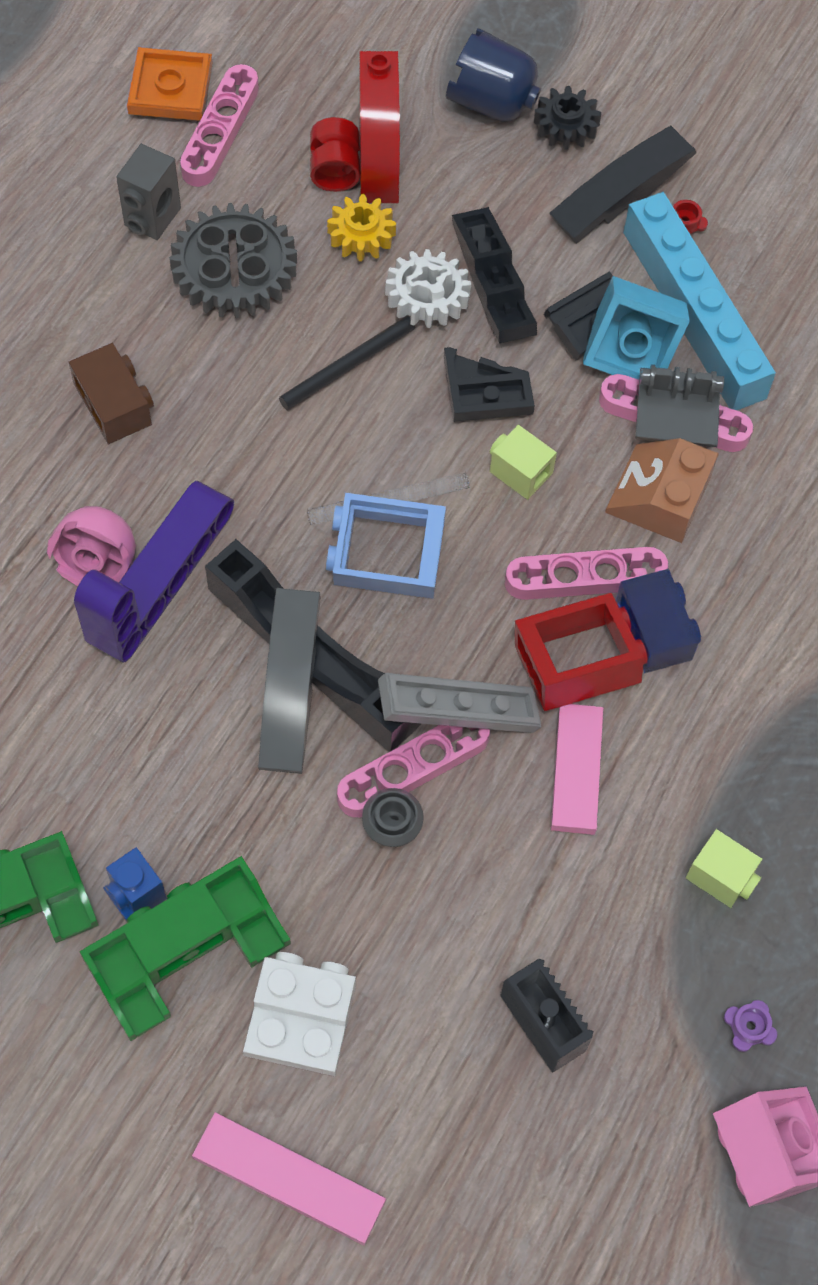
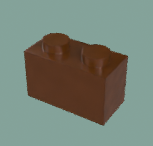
[69,342,154,445]

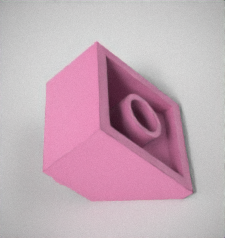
[713,1087,818,1207]

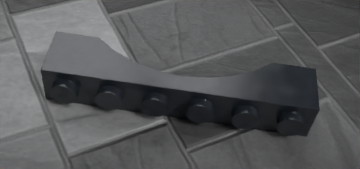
[205,539,421,752]

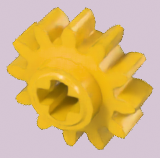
[327,194,396,261]

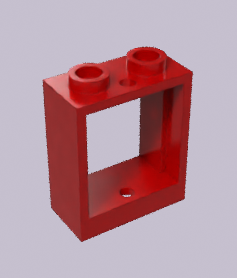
[515,593,648,712]

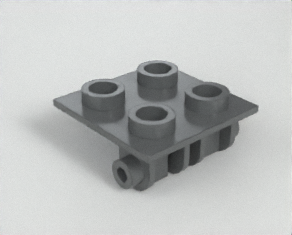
[635,364,724,447]

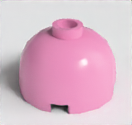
[47,506,136,586]

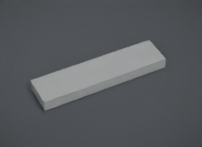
[378,673,541,733]

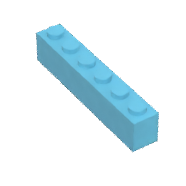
[623,192,776,410]

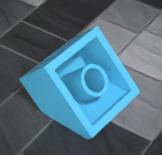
[583,276,690,379]

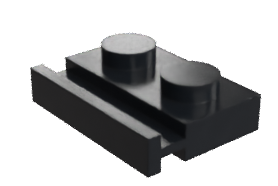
[543,271,613,361]

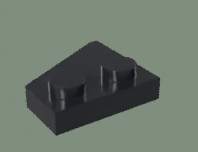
[444,347,535,422]

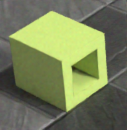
[490,425,557,500]
[686,829,762,908]

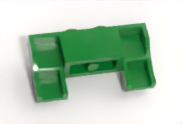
[0,831,99,943]
[79,856,291,1041]

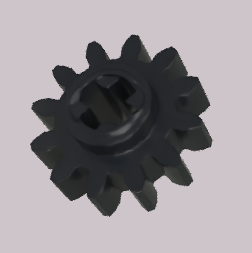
[533,86,601,150]

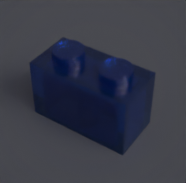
[616,568,701,673]

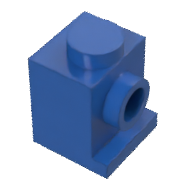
[103,847,167,920]

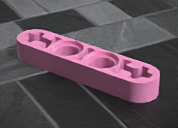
[180,64,259,187]
[599,374,753,452]
[505,547,668,600]
[337,725,490,818]

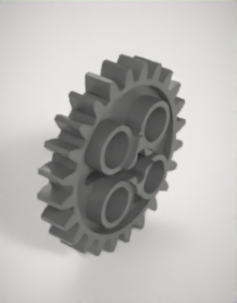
[169,203,297,318]

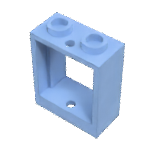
[326,493,446,599]

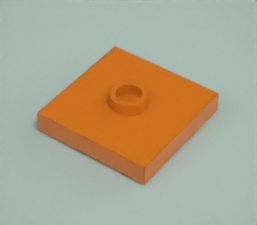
[127,47,213,121]

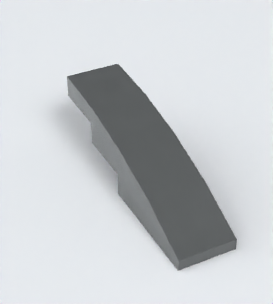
[258,588,321,774]

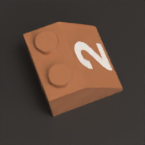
[605,438,719,543]

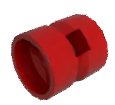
[310,117,360,192]

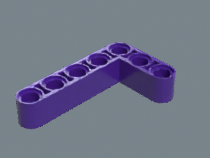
[74,481,234,663]

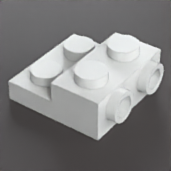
[243,952,356,1076]

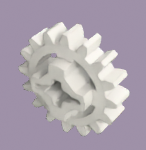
[385,249,471,328]

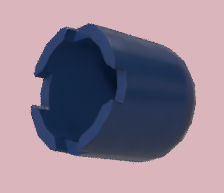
[446,28,541,122]

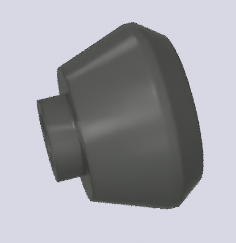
[362,788,424,847]

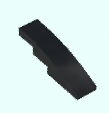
[549,125,697,244]
[452,207,537,344]

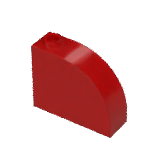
[359,51,400,203]

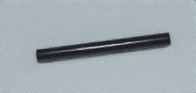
[279,316,415,410]

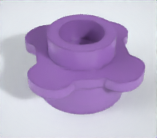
[724,1000,777,1052]

